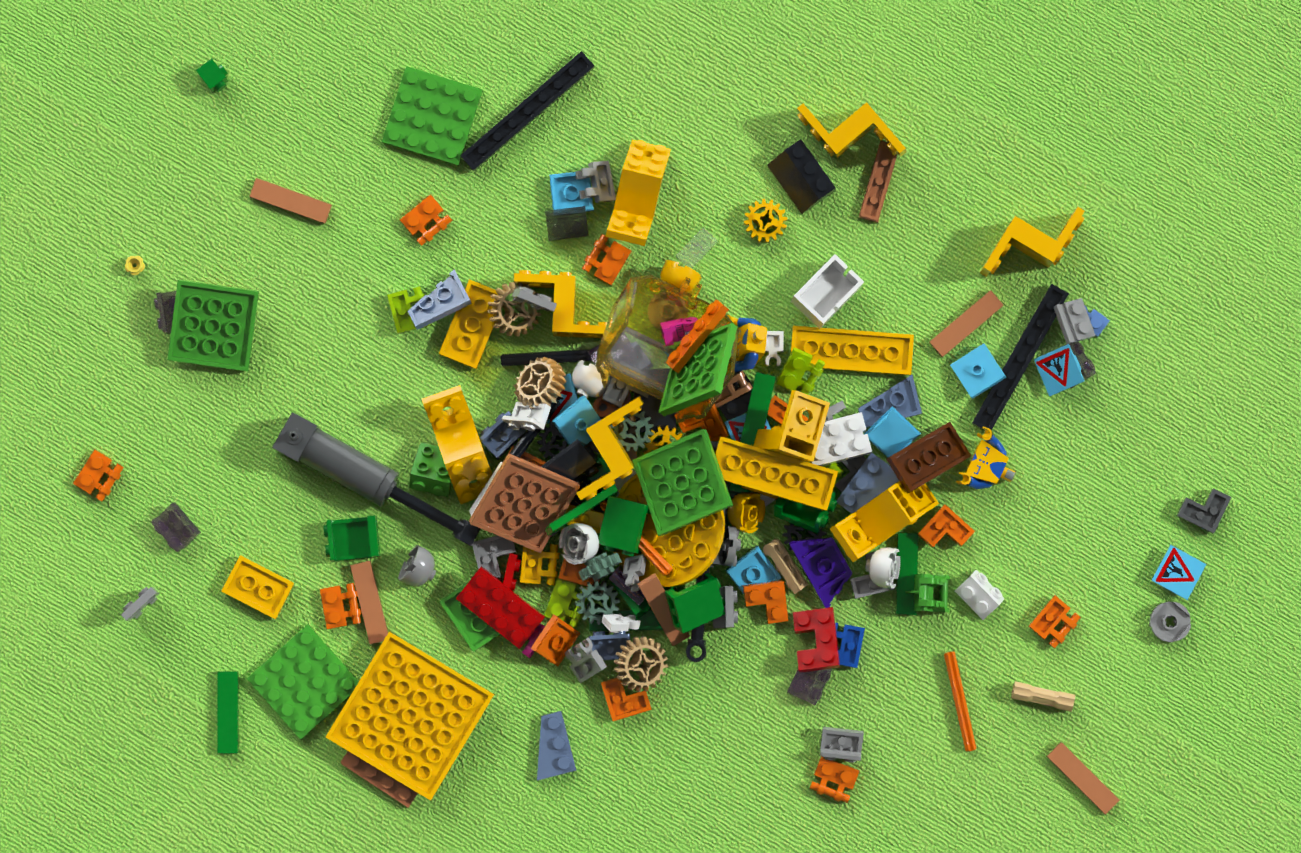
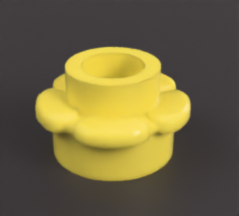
[125,256,145,275]

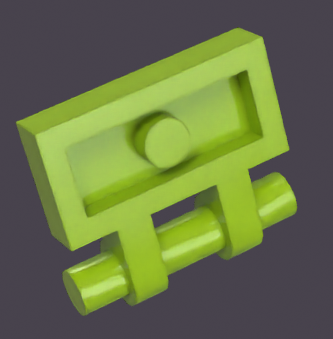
[387,286,431,334]
[776,347,825,395]
[544,578,588,628]

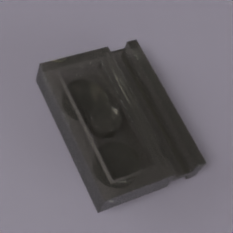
[545,206,589,241]

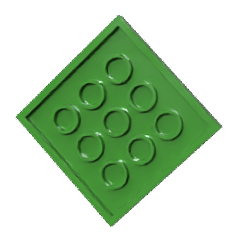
[382,66,483,167]
[167,279,259,372]
[659,323,737,416]
[632,429,733,536]
[247,624,359,740]

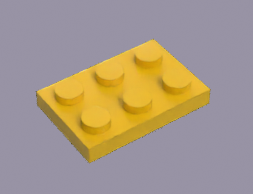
[221,555,295,619]

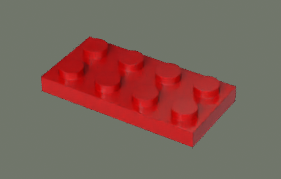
[456,566,545,649]

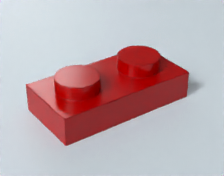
[503,553,521,591]

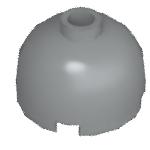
[398,545,436,587]

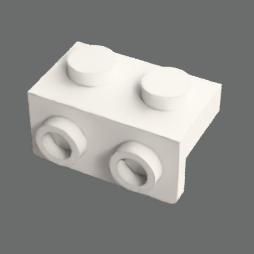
[502,402,551,431]
[955,570,1004,620]

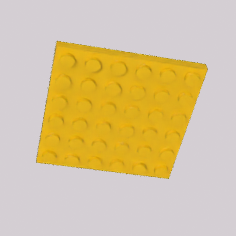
[326,632,495,801]

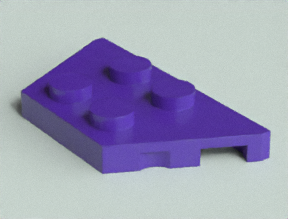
[789,538,852,608]

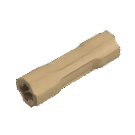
[1011,681,1075,712]

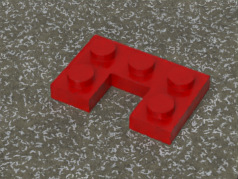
[793,607,840,673]

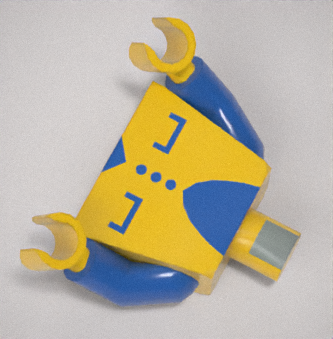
[723,315,767,376]
[956,426,1016,489]

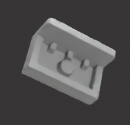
[713,586,738,628]
[820,727,864,762]

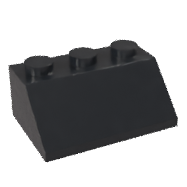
[767,139,836,214]
[541,439,603,486]

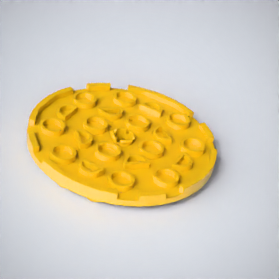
[613,473,725,587]

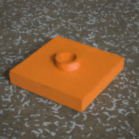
[531,614,580,666]

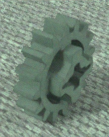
[610,411,654,451]
[578,553,622,581]
[575,580,620,625]

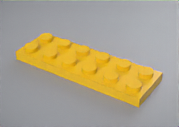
[791,325,914,376]
[715,436,838,511]

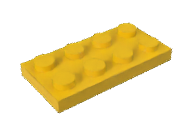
[439,279,506,369]

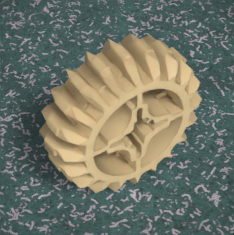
[487,282,541,336]
[514,357,567,409]
[614,636,668,692]

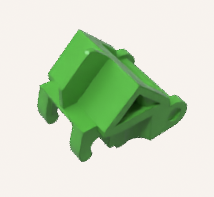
[906,574,950,612]

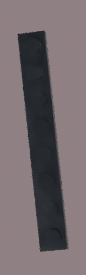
[460,51,595,171]
[972,284,1069,431]

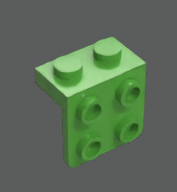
[409,443,451,497]

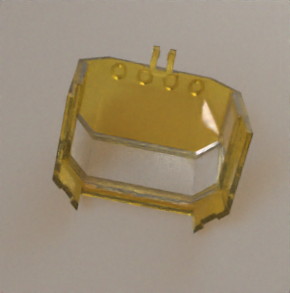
[596,275,739,423]

